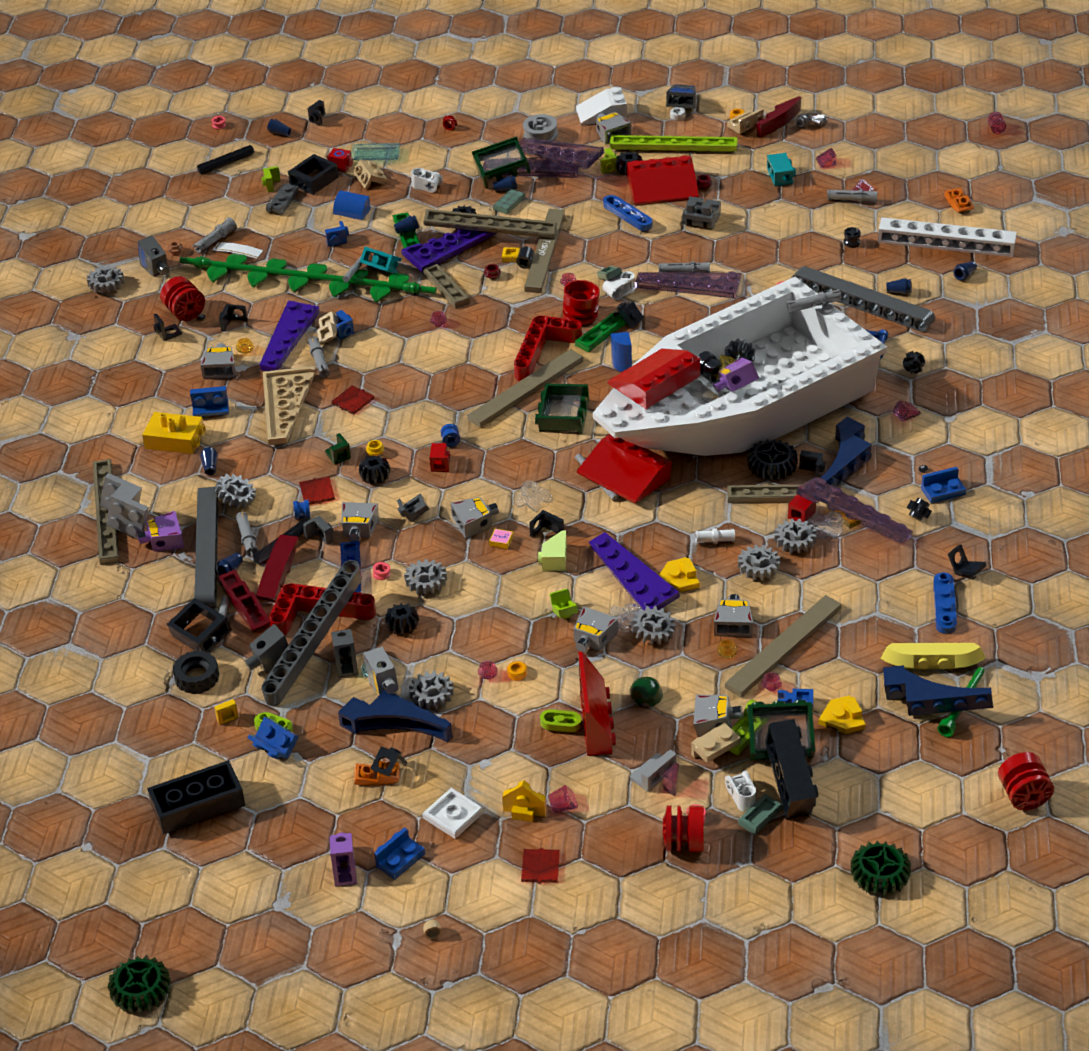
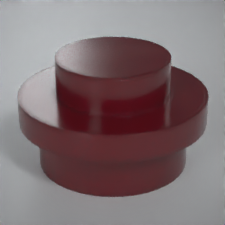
[696,174,712,189]
[484,264,501,279]

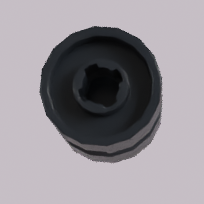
[697,351,727,384]

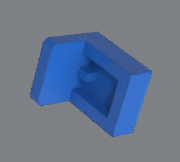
[325,221,349,247]
[336,310,354,339]

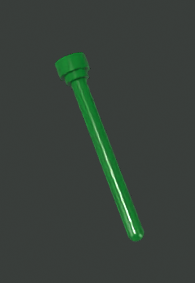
[937,667,985,737]

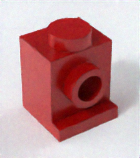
[429,443,450,472]

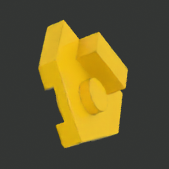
[659,557,700,592]
[818,695,866,734]
[502,780,547,822]

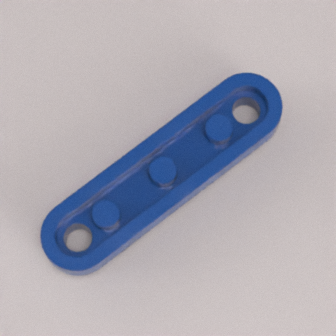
[603,195,652,231]
[933,572,957,634]

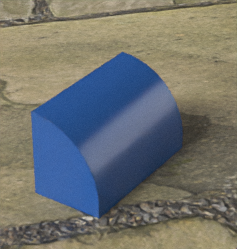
[333,190,371,220]
[611,332,632,372]

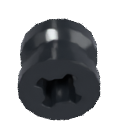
[843,227,861,248]

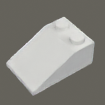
[576,87,627,125]

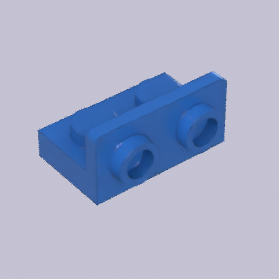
[190,386,229,417]
[921,467,966,503]
[247,717,299,760]
[374,827,425,880]

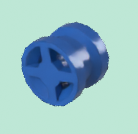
[440,424,460,447]
[293,500,311,520]

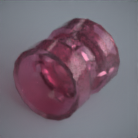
[987,112,1006,134]

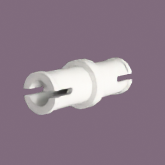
[695,528,735,544]

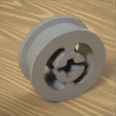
[523,114,558,145]

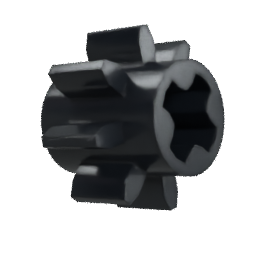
[903,351,925,374]
[907,498,932,521]

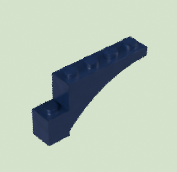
[819,416,872,496]
[883,665,993,716]
[338,690,452,742]

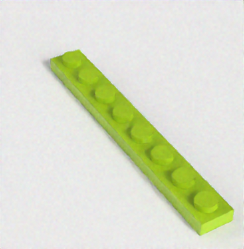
[610,135,737,152]

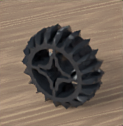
[747,439,798,481]

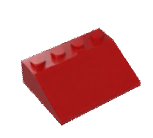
[627,155,699,205]
[607,348,700,409]
[577,434,672,504]
[578,651,616,756]

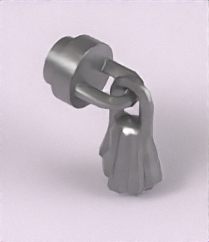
[796,113,828,128]

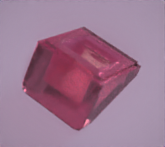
[816,148,837,168]
[852,178,874,191]
[892,401,921,421]
[663,763,679,796]
[548,785,578,813]

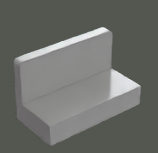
[630,750,676,792]

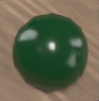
[629,677,663,707]

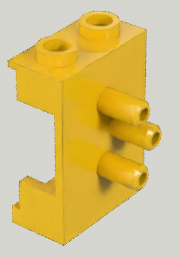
[142,412,206,454]

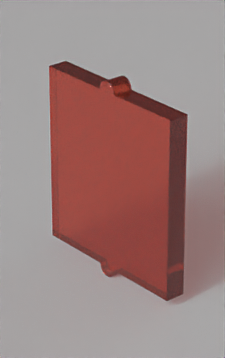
[331,385,375,415]
[299,476,335,505]
[521,848,560,884]

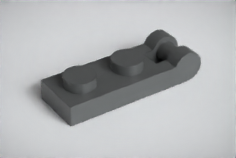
[266,184,299,215]

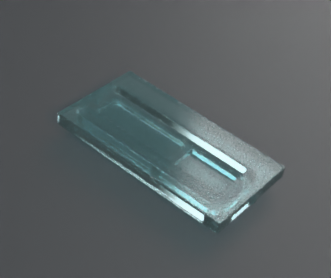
[351,143,400,161]

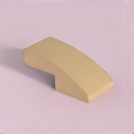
[317,311,337,345]

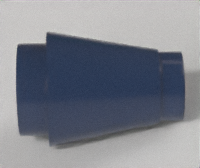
[267,119,291,137]
[493,175,518,192]
[394,215,419,234]
[953,261,977,280]
[886,278,912,295]
[200,447,218,475]
[216,553,243,575]

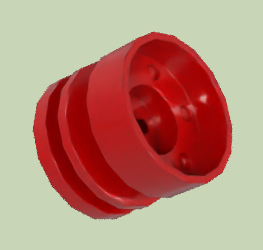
[160,276,205,321]
[562,280,600,325]
[998,752,1055,810]
[663,805,704,852]

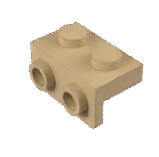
[727,109,764,134]
[354,159,387,189]
[691,723,741,763]

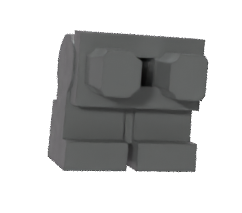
[682,197,721,229]

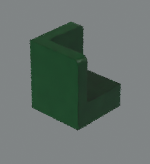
[325,433,351,465]

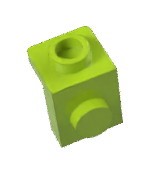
[600,148,617,174]
[261,166,281,192]
[549,588,579,619]

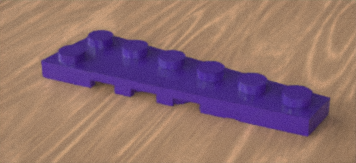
[402,229,497,272]
[259,300,320,371]
[589,532,680,611]

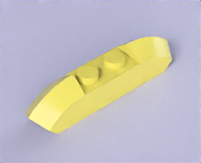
[880,643,986,669]

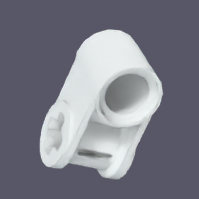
[411,168,443,193]
[602,271,636,300]
[725,771,756,812]

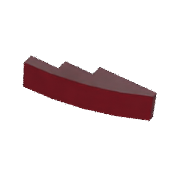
[757,96,801,138]
[256,534,299,602]
[218,569,270,631]

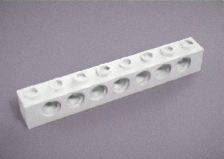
[878,217,1016,257]

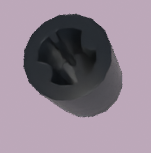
[516,246,534,268]

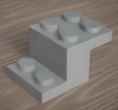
[100,473,149,539]

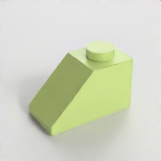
[538,530,567,571]

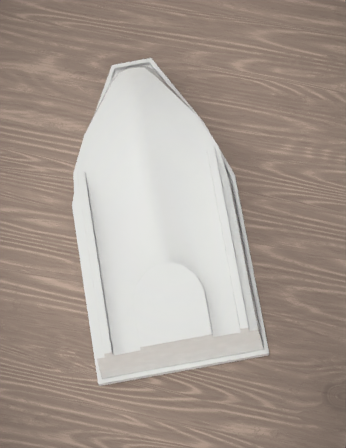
[593,277,887,456]

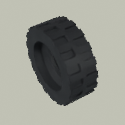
[173,650,220,694]

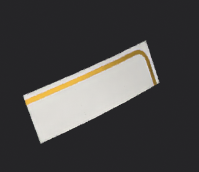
[212,242,263,259]

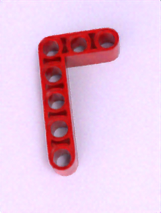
[514,315,582,381]
[269,583,376,635]

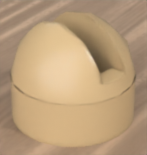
[423,919,442,940]

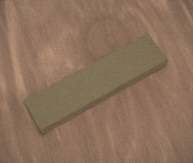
[423,264,470,308]
[727,485,804,503]

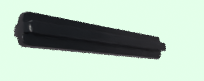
[196,145,254,174]
[253,517,311,564]

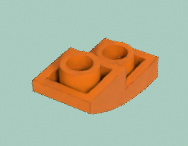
[944,188,974,212]
[354,761,399,786]

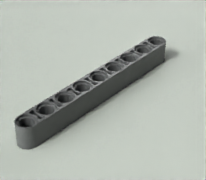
[791,266,935,332]
[195,487,219,608]
[261,560,362,706]

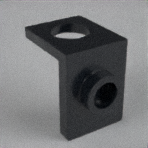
[219,304,248,331]
[153,313,182,341]
[529,510,564,538]
[948,544,987,576]
[370,746,407,777]

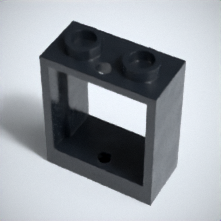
[288,154,339,195]
[167,598,232,653]

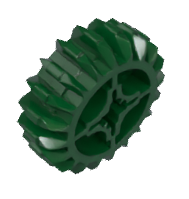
[850,840,911,897]
[108,955,171,1014]

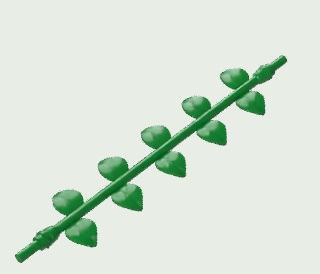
[180,254,437,303]

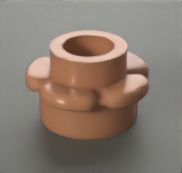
[167,241,183,256]

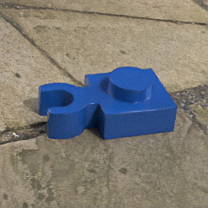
[778,688,813,710]

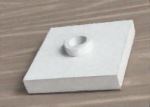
[422,788,484,839]

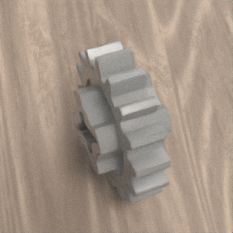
[87,265,124,293]
[215,474,256,508]
[774,518,816,553]
[738,545,780,580]
[404,559,447,595]
[631,606,676,645]
[409,671,454,710]

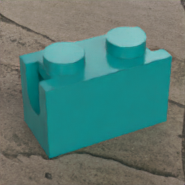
[767,153,796,186]
[360,246,402,273]

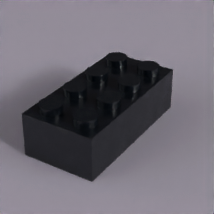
[765,719,819,819]
[147,760,246,835]

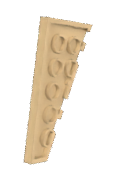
[263,366,316,445]

